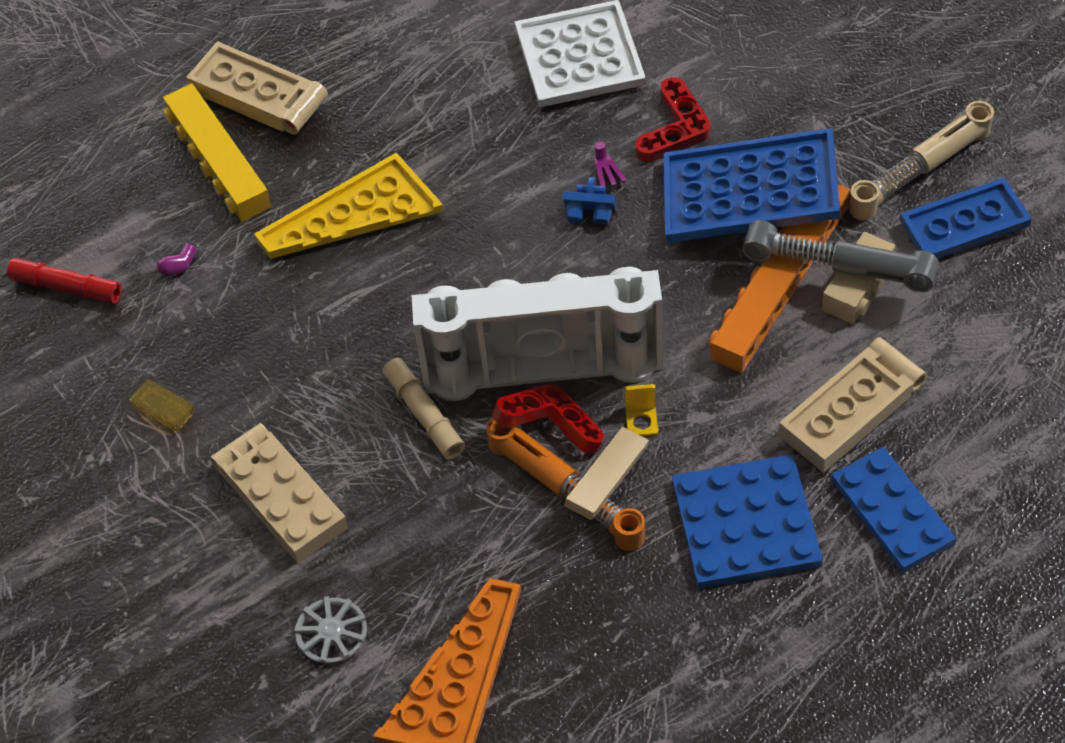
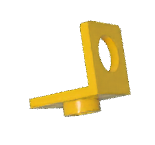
[624,384,658,437]

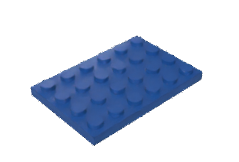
[664,128,841,243]

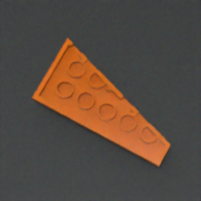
[373,578,521,743]

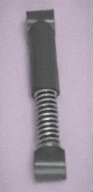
[742,220,939,293]

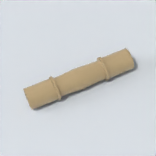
[382,358,465,459]

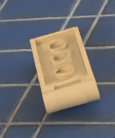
[186,41,328,134]
[778,337,927,473]
[210,423,348,563]

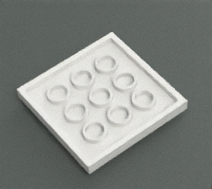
[515,0,646,107]

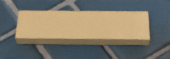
[564,427,649,520]

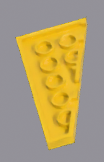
[254,153,444,259]

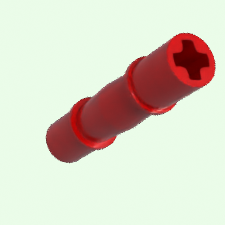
[7,258,122,304]

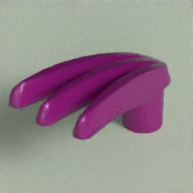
[594,142,626,187]

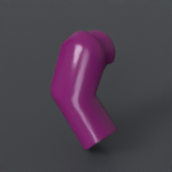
[157,244,197,275]

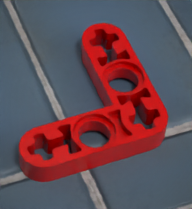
[635,77,710,162]
[492,384,604,454]

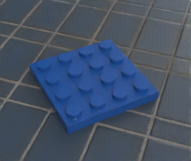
[672,454,823,589]

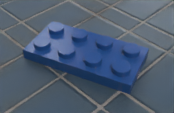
[900,177,1032,259]
[831,447,957,573]

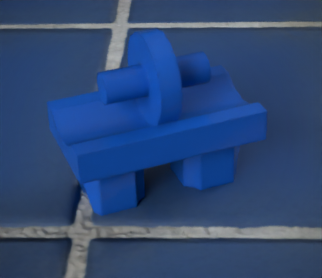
[563,177,617,225]

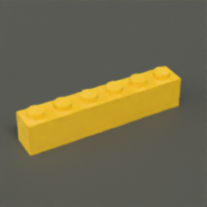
[163,83,271,222]

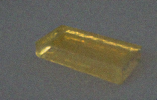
[129,379,196,432]

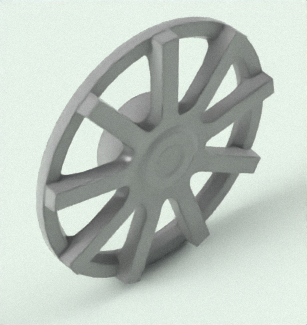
[295,596,367,663]

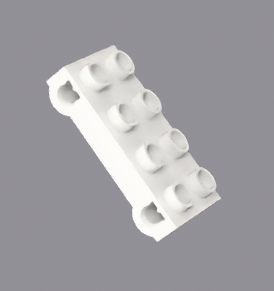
[412,267,663,401]

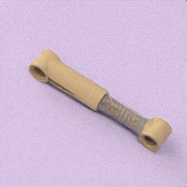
[849,101,994,220]

